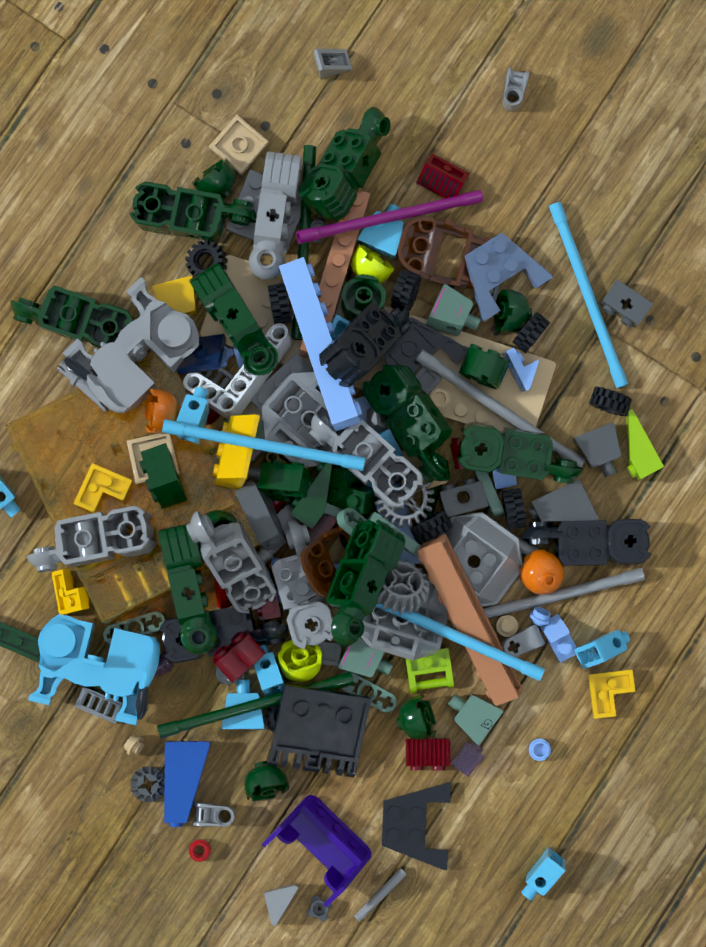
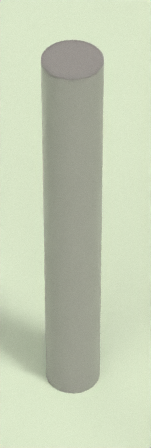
[354,868,407,922]

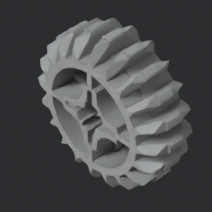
[375,476,434,528]
[377,559,430,614]

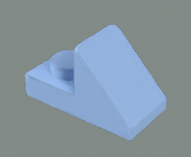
[502,348,539,392]
[540,614,577,663]

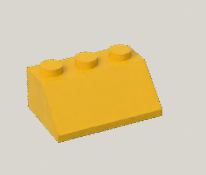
[212,414,260,490]

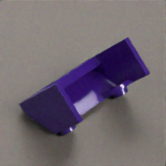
[261,795,371,907]

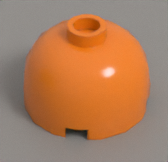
[145,389,181,433]
[519,549,565,595]

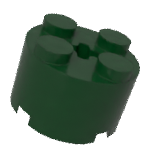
[341,274,386,321]
[459,344,510,390]

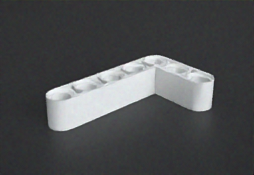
[183,323,293,419]

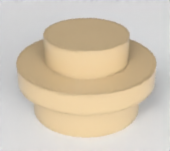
[429,388,450,410]
[496,615,518,637]
[124,735,144,756]

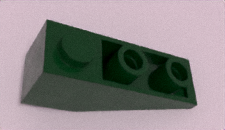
[290,462,332,529]

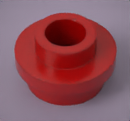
[189,839,211,862]

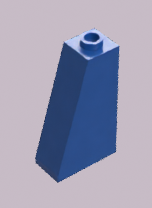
[164,741,211,827]

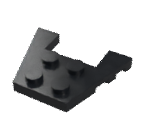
[383,317,468,373]
[381,782,451,870]

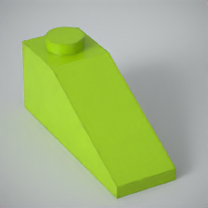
[626,409,664,481]

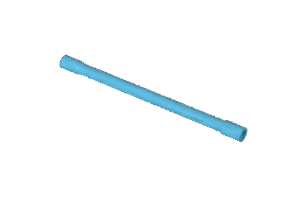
[549,202,628,389]
[162,419,365,471]
[376,604,545,681]

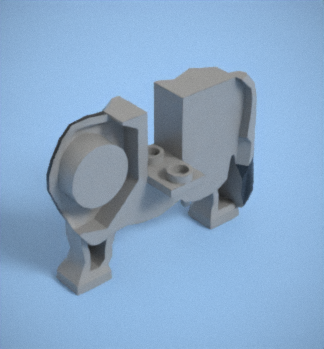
[63,277,199,413]

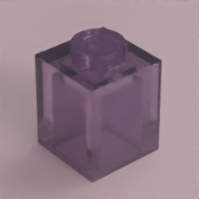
[450,742,485,777]

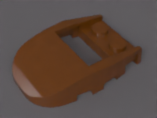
[398,216,490,289]
[301,522,356,598]

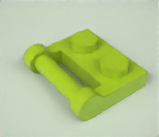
[405,648,454,694]

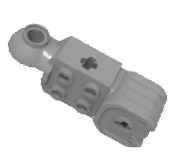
[249,151,303,279]
[309,415,423,509]
[26,505,157,573]
[186,510,276,613]
[272,520,333,649]

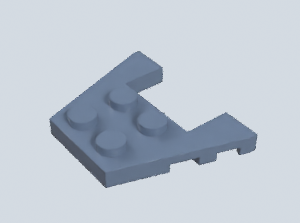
[464,233,553,322]

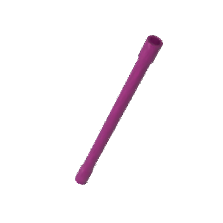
[296,190,483,244]

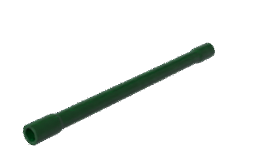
[291,145,316,340]
[157,672,354,739]

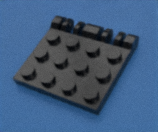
[267,683,371,778]

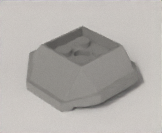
[261,372,357,467]
[437,512,523,607]
[361,580,448,660]

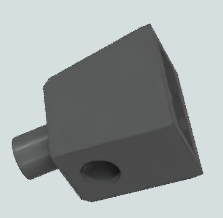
[572,422,621,478]

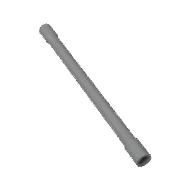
[415,349,585,467]
[452,568,645,628]

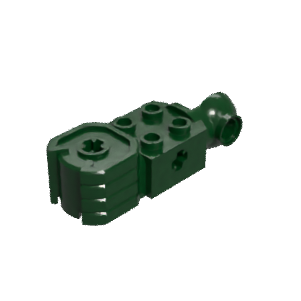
[299,107,391,221]
[129,181,257,242]
[189,262,278,376]
[10,285,135,349]
[363,365,452,483]
[456,422,584,484]
[326,520,405,647]
[158,523,217,655]

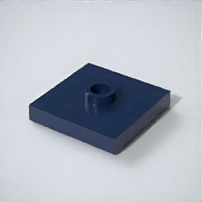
[176,334,226,374]

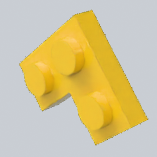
[73,463,133,513]
[51,568,89,615]
[588,669,635,719]

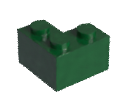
[139,443,187,509]
[257,460,311,503]
[327,464,378,514]

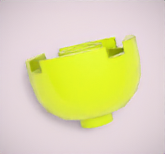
[350,244,395,283]
[278,640,322,682]

